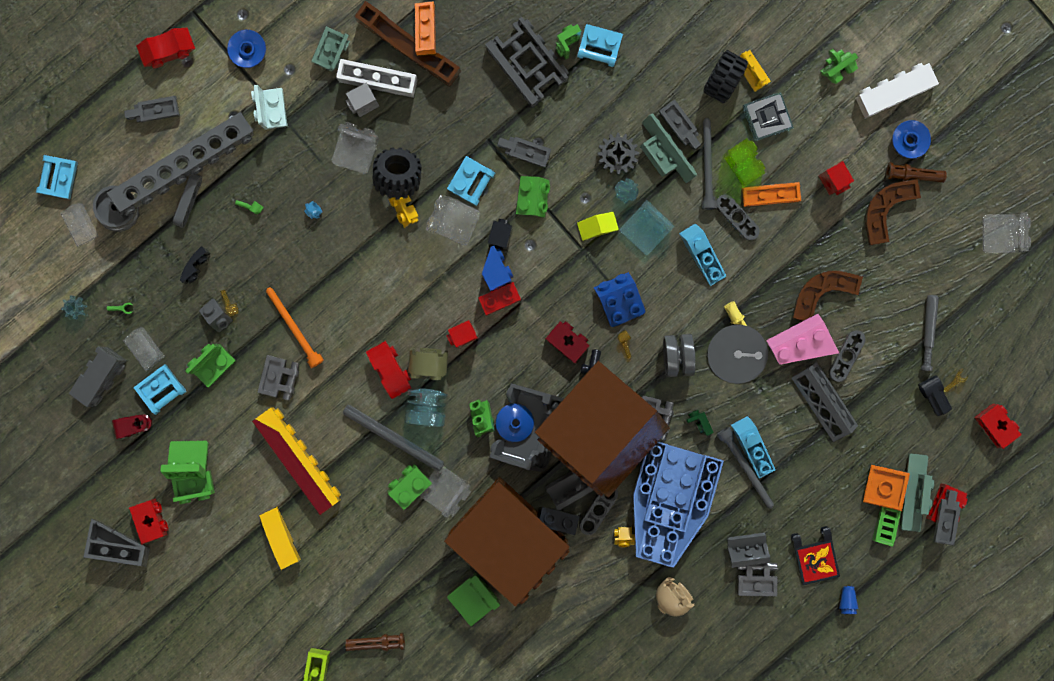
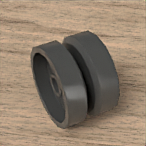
[93,186,140,232]
[663,334,695,377]

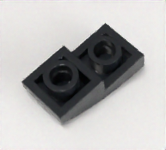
[180,246,211,284]

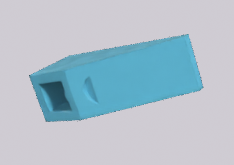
[679,224,726,286]
[731,416,776,479]

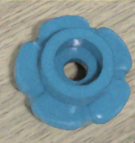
[305,201,322,219]

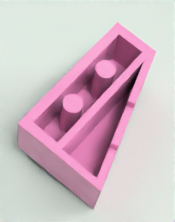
[766,314,839,365]

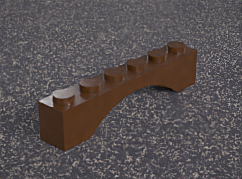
[354,1,461,87]

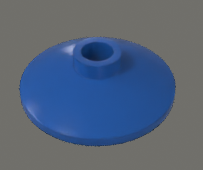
[227,30,266,68]
[892,120,931,159]
[496,404,534,442]

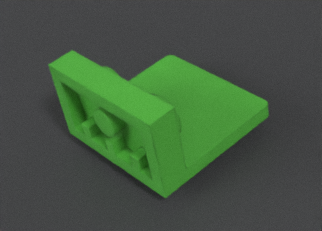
[185,344,236,388]
[160,441,209,479]
[447,572,501,626]

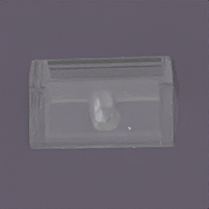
[61,203,98,247]
[123,327,164,371]

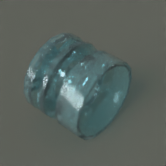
[405,388,448,427]

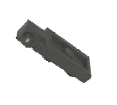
[124,96,180,123]
[659,100,701,151]
[497,137,551,168]
[933,490,961,546]

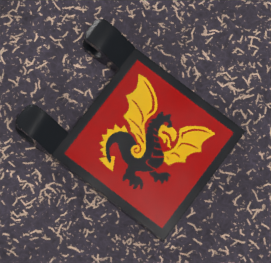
[791,526,840,585]

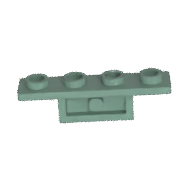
[640,113,697,183]
[901,453,934,532]

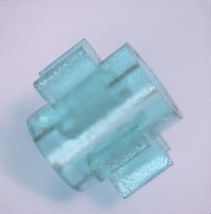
[615,178,639,203]
[61,295,87,319]

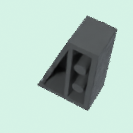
[69,347,127,407]
[84,519,150,567]

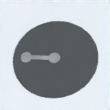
[708,325,768,384]

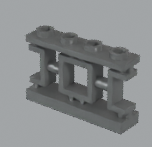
[485,17,569,108]

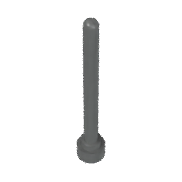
[701,118,717,210]
[716,427,774,509]

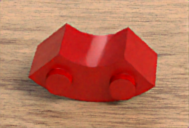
[136,28,195,68]
[366,341,412,399]

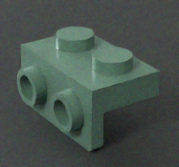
[311,26,350,72]

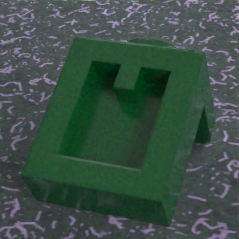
[685,410,714,436]

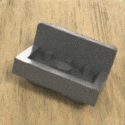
[727,533,770,568]

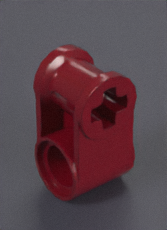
[112,414,152,439]

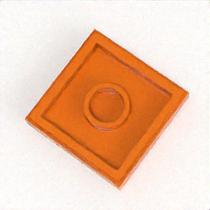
[863,465,910,511]

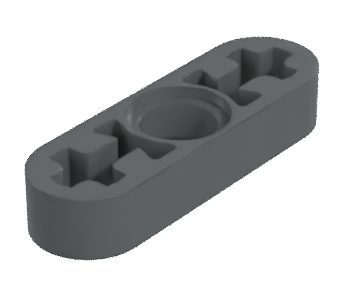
[173,173,202,228]
[716,194,760,241]
[829,330,865,382]

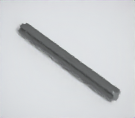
[343,405,444,471]

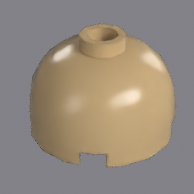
[656,577,694,617]

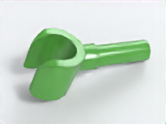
[235,200,263,214]
[107,303,133,314]

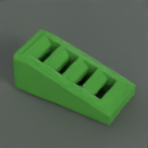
[872,506,901,547]

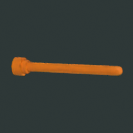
[266,287,324,369]

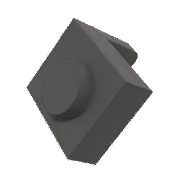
[199,298,233,332]

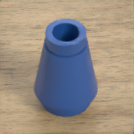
[839,586,859,614]

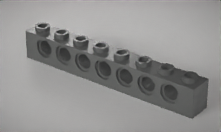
[107,112,254,216]

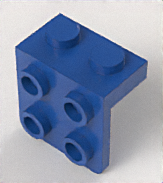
[594,272,645,327]

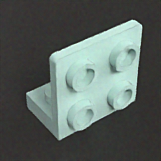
[251,85,288,130]

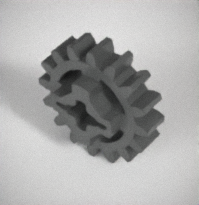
[597,133,639,175]

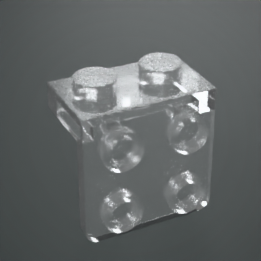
[332,122,379,174]
[426,195,480,246]
[982,212,1031,253]
[419,466,471,519]

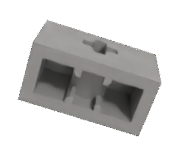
[345,82,379,117]

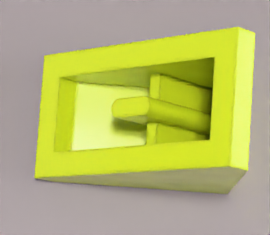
[577,212,619,241]

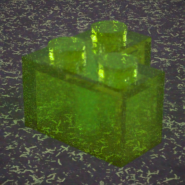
[723,138,766,187]

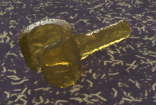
[220,290,239,315]
[618,330,631,358]
[944,369,969,392]

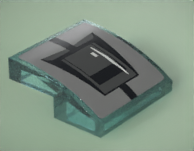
[743,92,794,141]

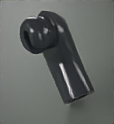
[580,349,601,374]

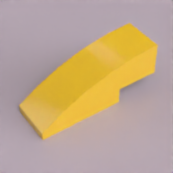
[259,507,301,570]

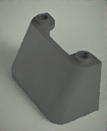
[490,383,564,472]

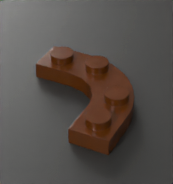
[865,179,921,246]
[792,271,863,321]

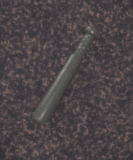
[921,295,939,371]

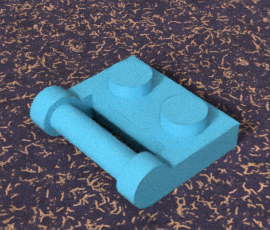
[577,24,623,67]
[36,155,78,199]
[447,156,496,206]
[134,364,186,415]

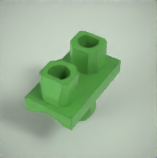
[820,49,858,84]
[470,400,495,438]

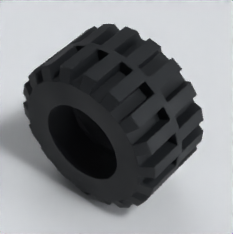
[703,50,748,104]
[372,147,422,200]

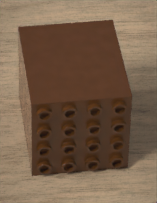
[535,361,670,498]
[444,476,570,607]

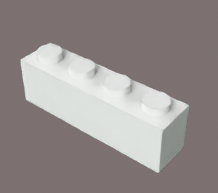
[336,59,418,98]
[855,63,939,119]

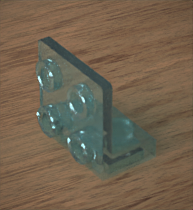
[620,200,675,255]

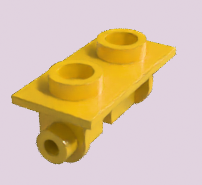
[740,50,771,92]
[389,195,419,228]
[614,527,635,547]

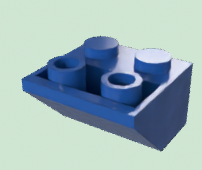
[482,246,513,292]

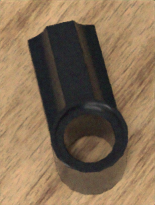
[918,375,952,416]

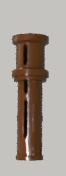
[886,162,947,183]
[345,633,405,651]

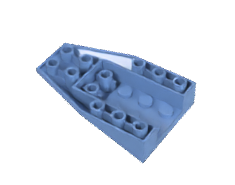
[633,442,724,568]

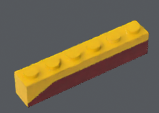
[252,407,341,515]

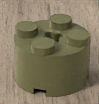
[408,348,448,380]

